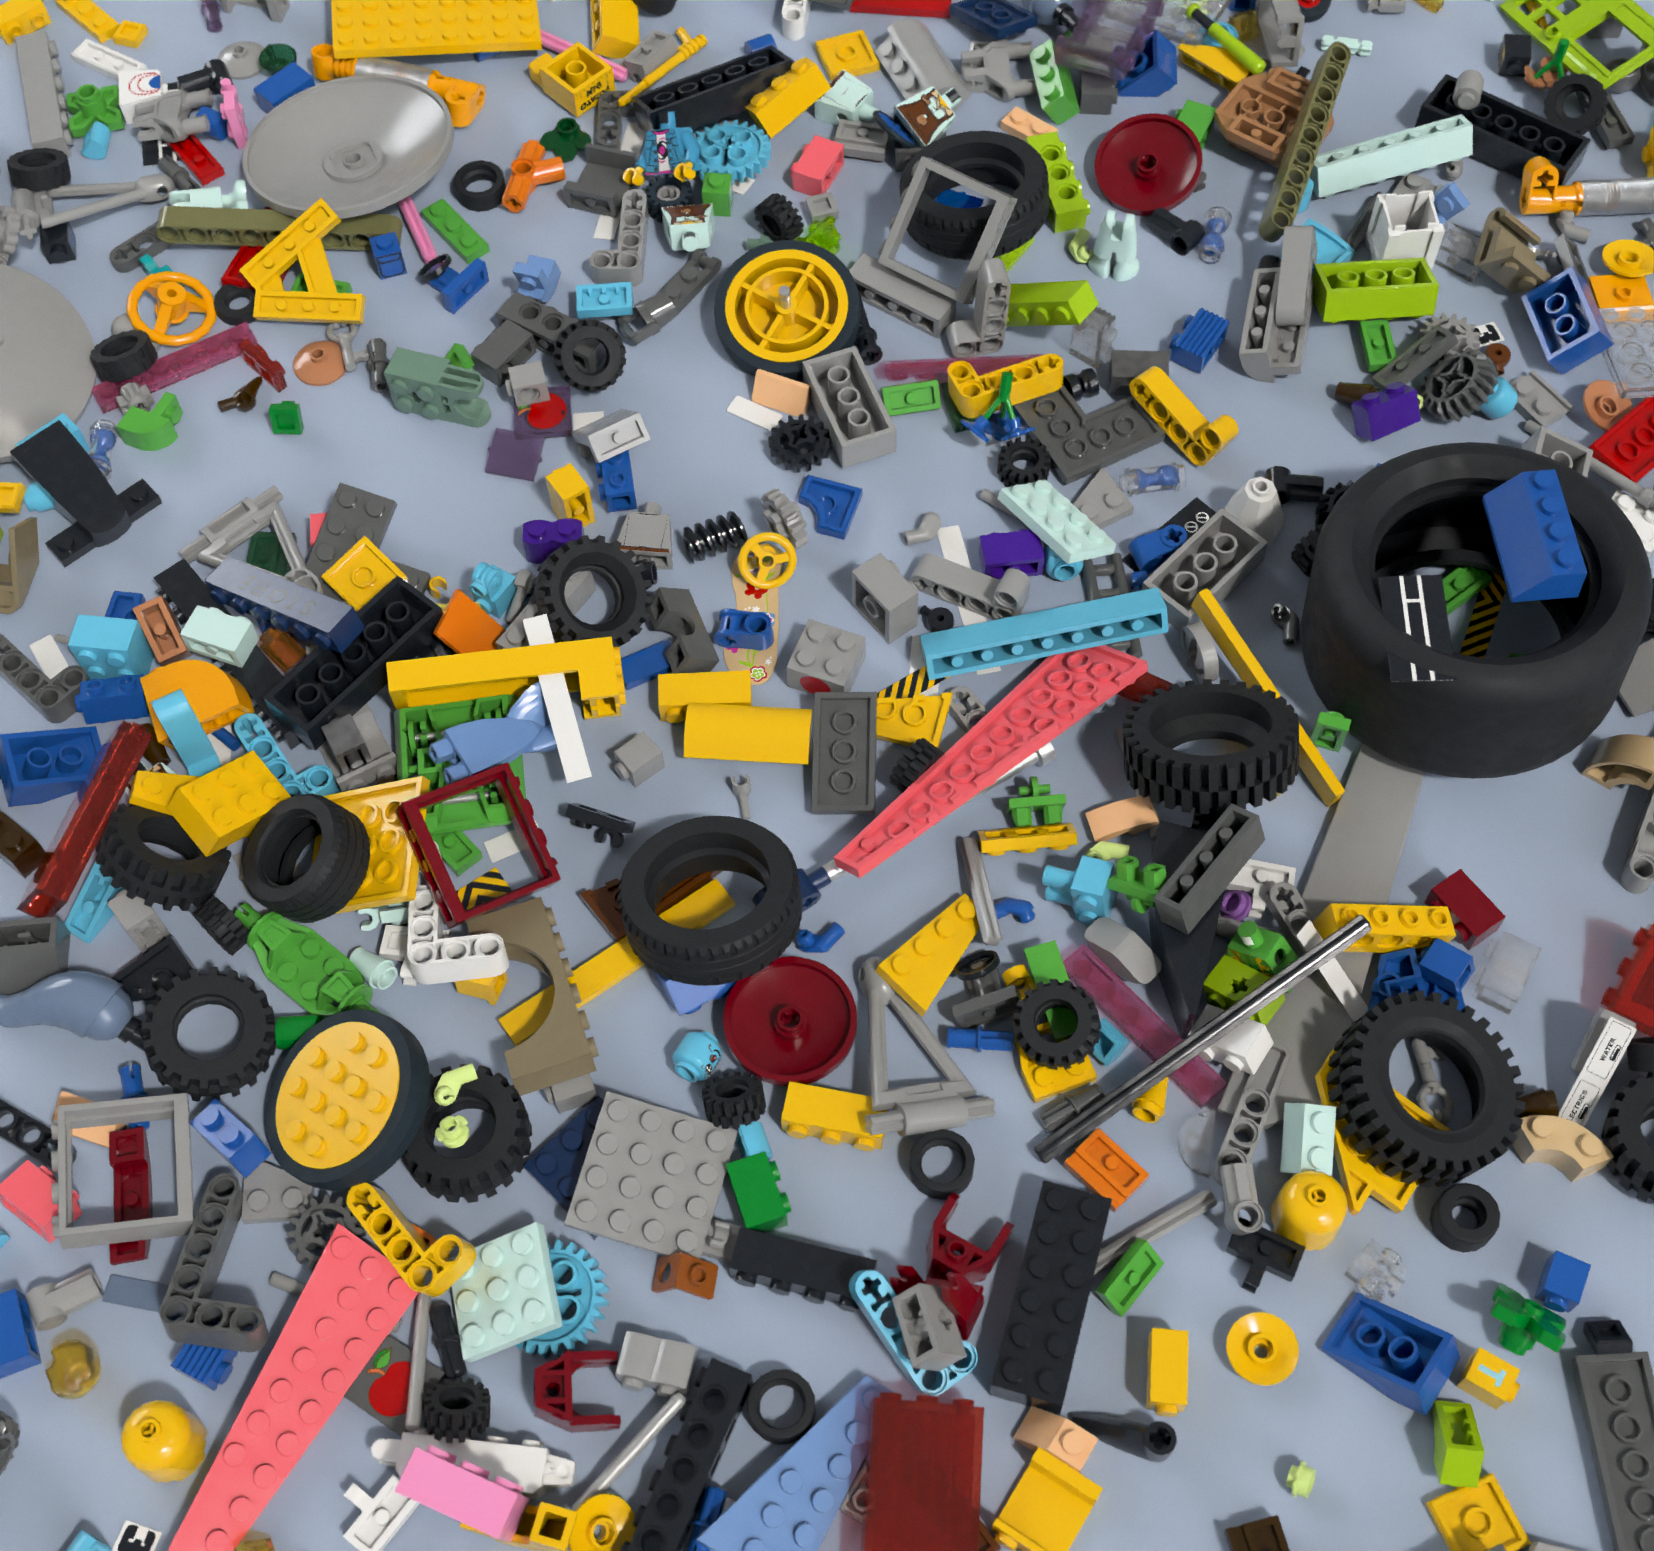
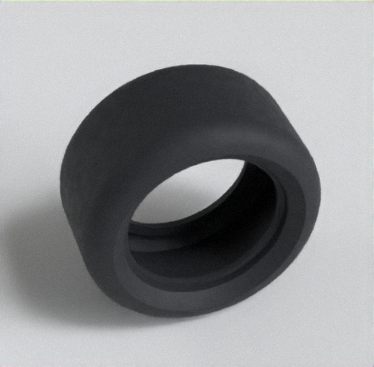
[1301,442,1653,779]

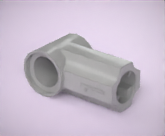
[1220,1162,1265,1236]
[25,1268,104,1331]

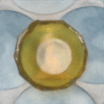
[45,1339,102,1400]

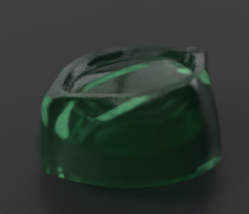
[258,44,297,76]

